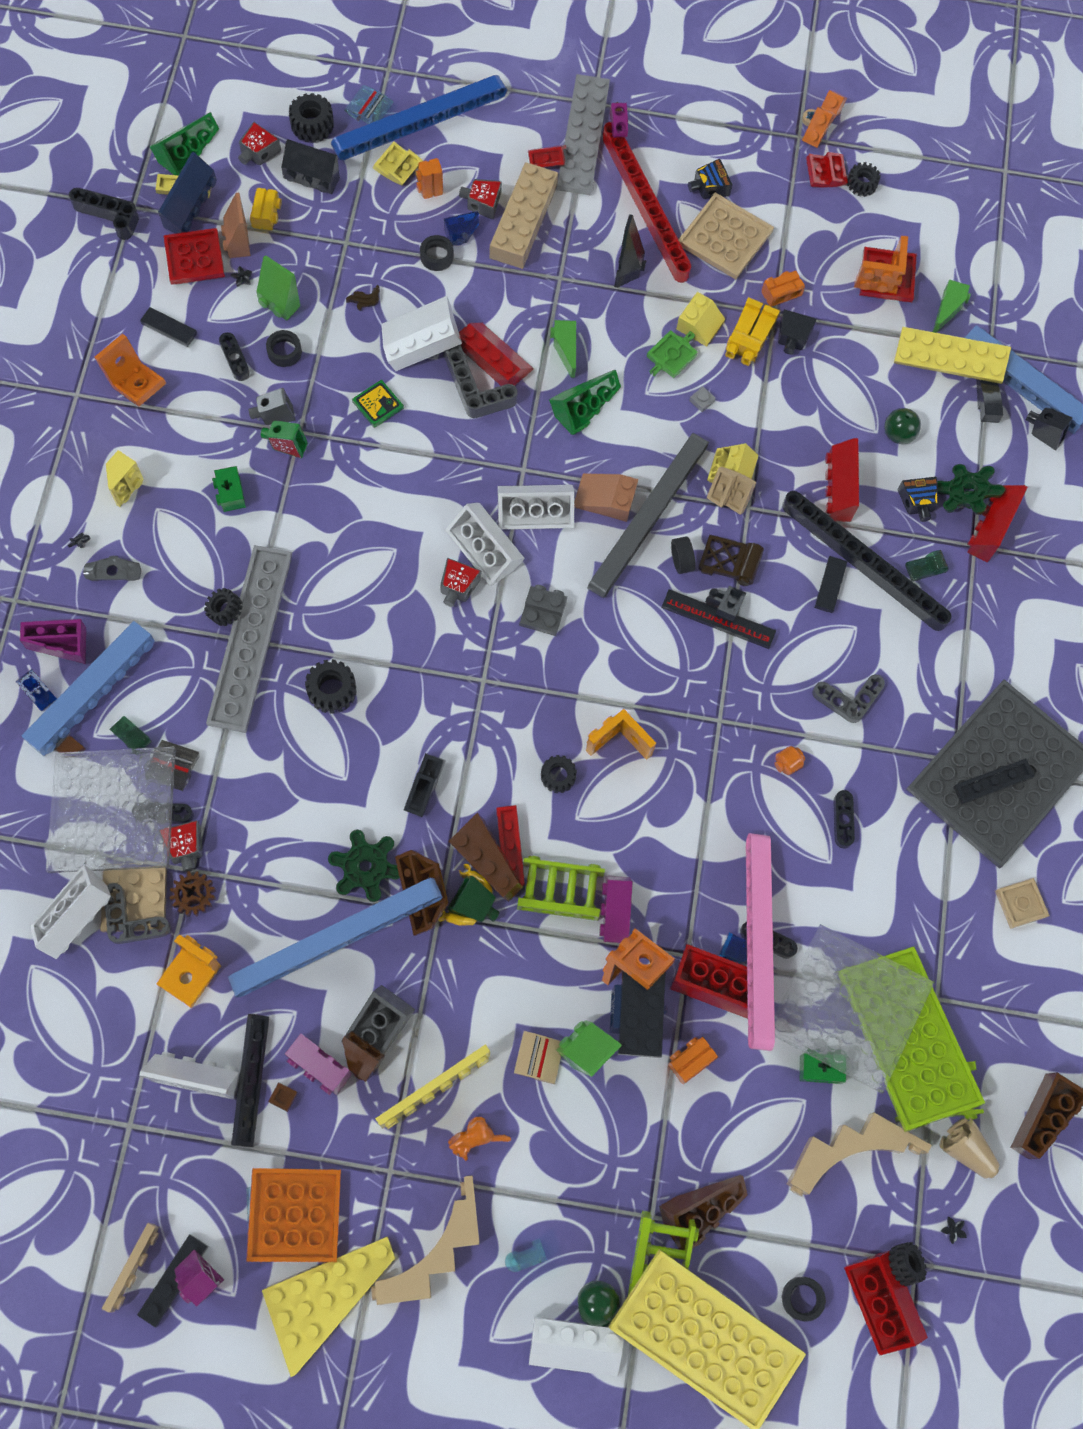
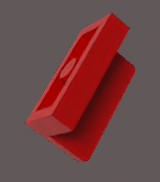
[528,145,567,167]

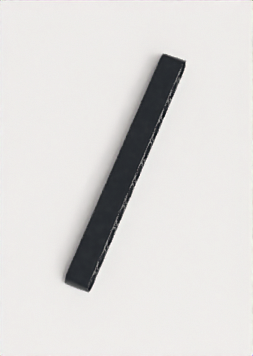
[782,491,952,631]

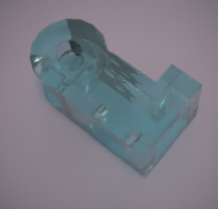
[505,1238,547,1272]

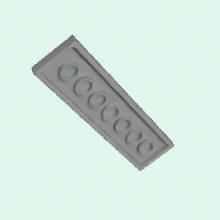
[557,74,610,195]

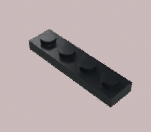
[953,759,1035,805]
[137,1234,209,1328]

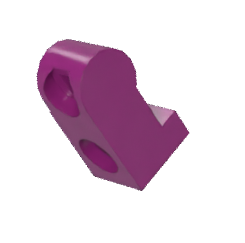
[610,103,628,138]

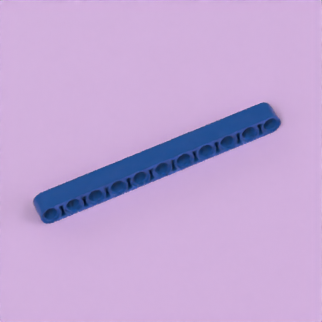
[331,75,507,160]

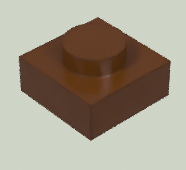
[268,1082,298,1112]

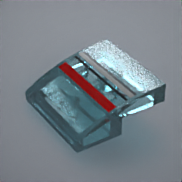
[345,85,393,124]

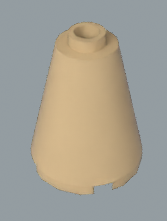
[939,1118,999,1179]

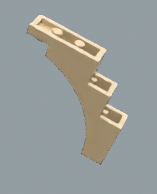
[786,1113,932,1197]
[371,1176,480,1305]

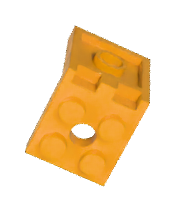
[586,709,656,760]
[156,934,221,1008]

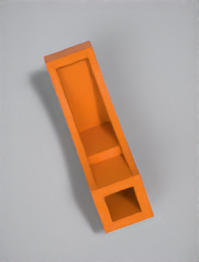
[802,90,847,148]

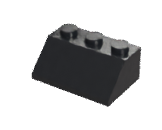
[281,139,340,194]

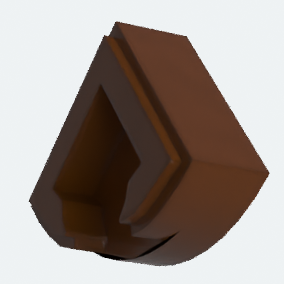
[56,735,85,756]

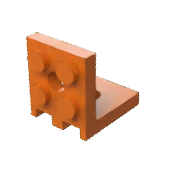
[854,235,908,294]
[94,334,166,407]
[602,928,675,990]

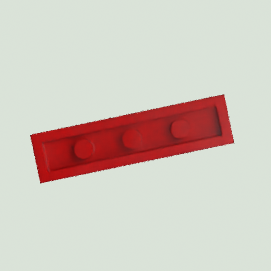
[496,805,525,886]

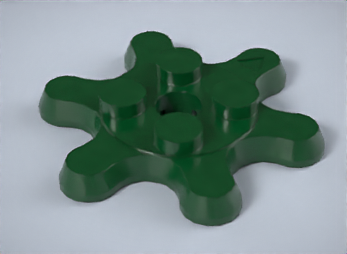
[937,464,1005,515]
[328,829,400,902]

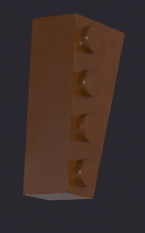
[449,812,523,902]

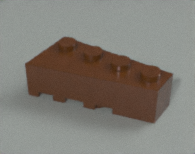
[1010,1072,1083,1159]

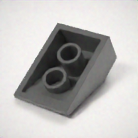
[341,985,415,1054]

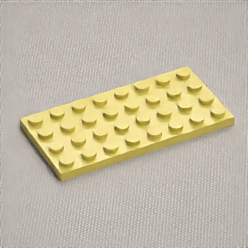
[608,1249,806,1429]

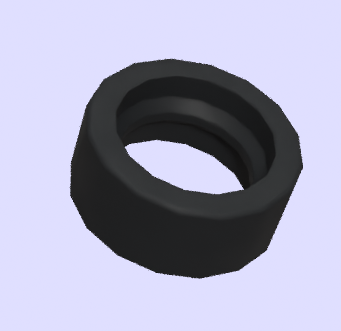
[420,235,454,271]
[266,330,302,367]
[671,536,695,574]
[781,1277,826,1322]

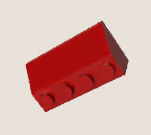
[459,322,533,386]
[825,438,859,522]
[967,485,1028,563]
[670,944,748,1019]
[844,1250,928,1356]

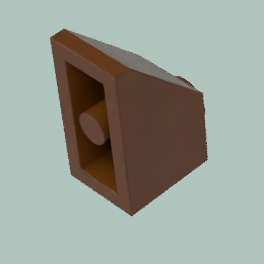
[342,1031,386,1082]

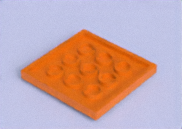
[246,1168,341,1262]

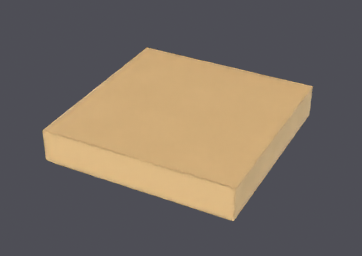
[995,878,1050,929]

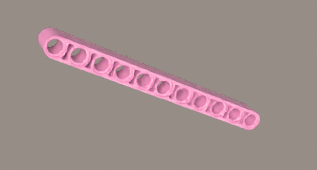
[746,833,775,1051]

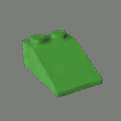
[256,255,300,321]
[556,1020,622,1077]

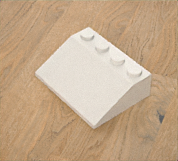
[382,296,462,371]
[139,1052,240,1100]

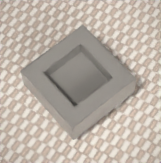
[689,386,716,412]

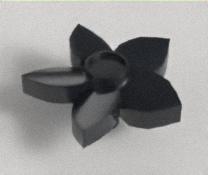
[230,266,252,287]
[68,532,90,548]
[941,1217,967,1244]

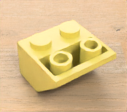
[707,443,759,483]
[106,450,144,507]

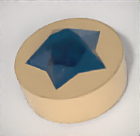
[802,109,816,126]

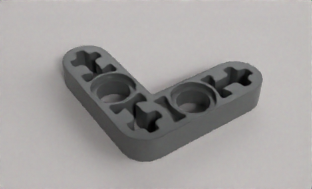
[812,674,885,723]
[105,883,171,944]

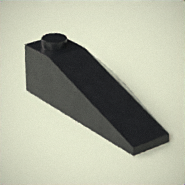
[614,214,647,288]

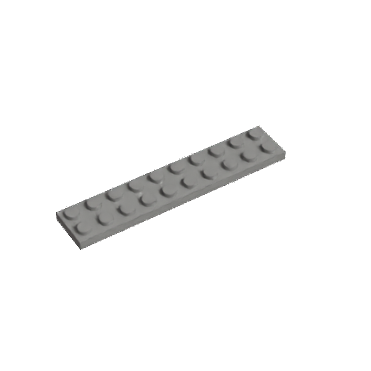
[206,545,292,733]

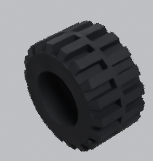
[289,93,334,143]
[305,659,357,714]

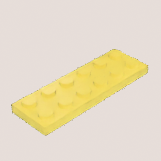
[894,327,1011,384]
[375,1044,490,1129]

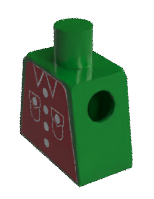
[261,421,308,459]

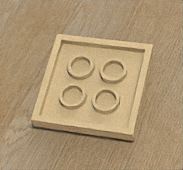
[100,867,167,933]

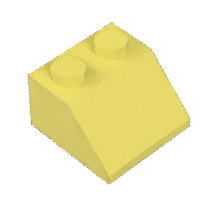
[676,292,725,347]

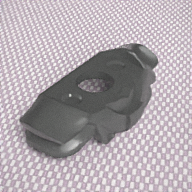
[83,556,141,581]

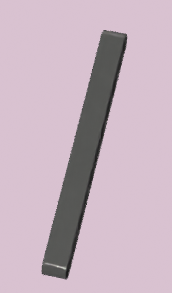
[587,433,709,599]

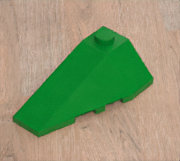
[149,112,219,176]
[549,370,621,435]

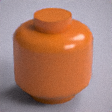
[774,746,805,775]

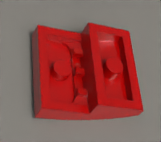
[806,152,848,188]

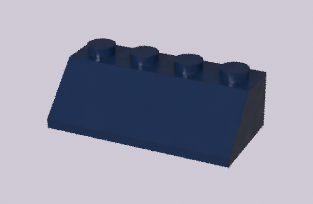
[158,152,217,234]

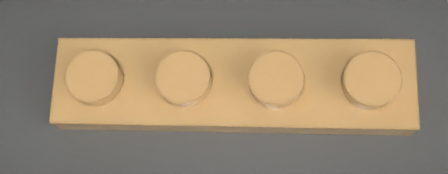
[101,1223,159,1313]

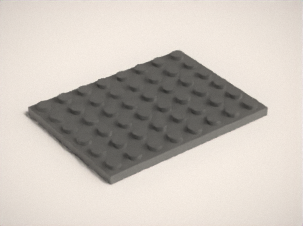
[906,679,1083,869]

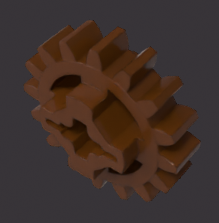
[170,871,216,917]

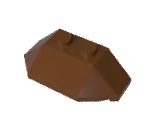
[395,850,449,936]

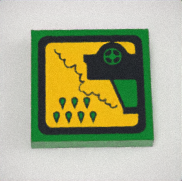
[352,379,404,428]

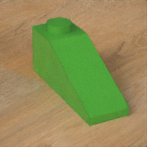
[933,279,971,333]
[550,320,576,378]

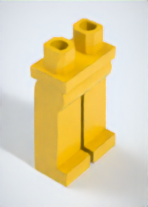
[725,297,780,366]

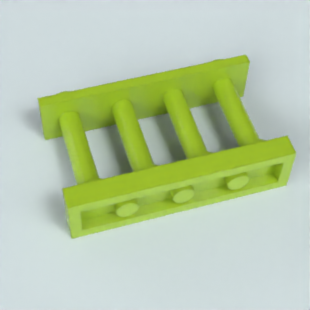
[517,856,605,921]
[627,1211,699,1297]

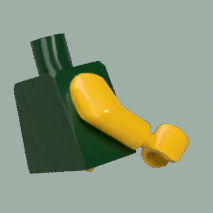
[438,864,500,926]

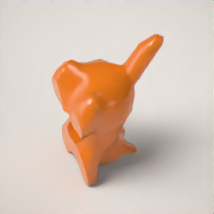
[448,1116,511,1161]

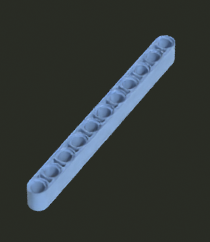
[228,878,443,998]

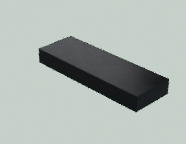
[140,307,197,347]
[814,556,848,613]

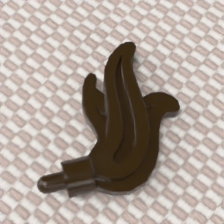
[346,285,380,311]

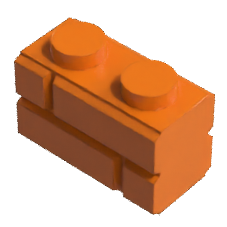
[415,158,443,199]
[761,271,805,307]
[668,1037,718,1085]

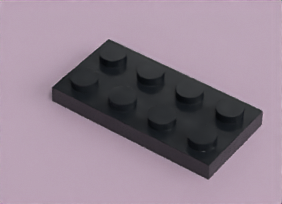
[618,970,666,1058]

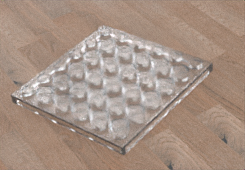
[46,747,176,873]
[774,924,934,1094]

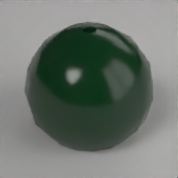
[884,408,921,444]
[577,1281,620,1327]

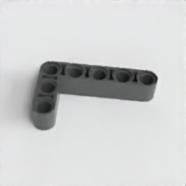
[443,345,517,418]

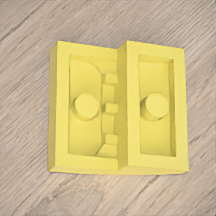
[373,142,423,185]

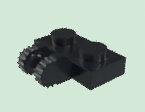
[705,586,746,622]

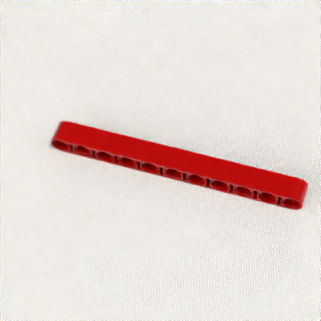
[603,122,691,283]

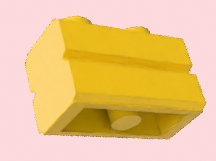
[250,188,281,231]

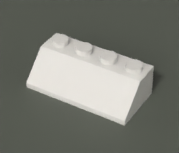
[498,485,574,529]
[445,503,525,586]
[30,865,111,959]
[529,1317,624,1376]

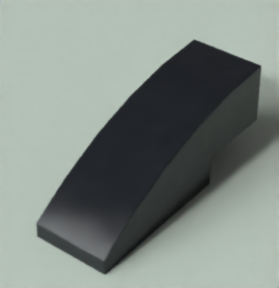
[976,379,1003,423]
[404,753,446,817]

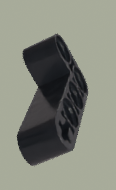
[69,188,139,240]

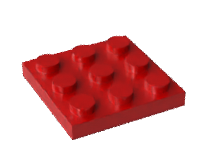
[163,228,225,285]
[859,247,917,303]

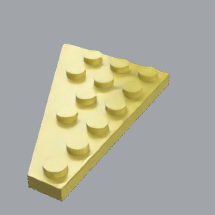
[262,1237,395,1377]

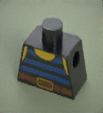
[688,159,733,199]
[898,476,938,522]

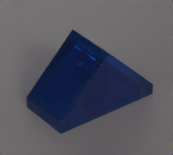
[15,669,57,711]

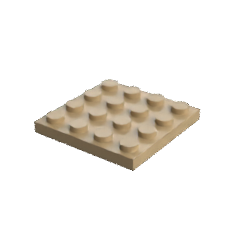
[678,193,774,280]

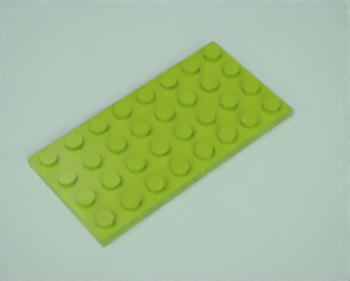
[837,947,985,1132]

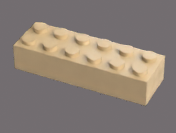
[489,162,558,269]

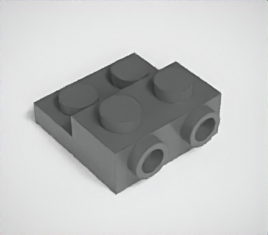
[519,585,567,636]

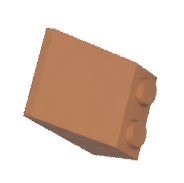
[221,192,251,258]
[574,473,638,522]

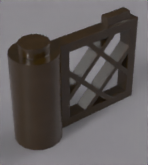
[698,534,764,586]

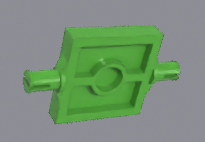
[646,330,698,378]

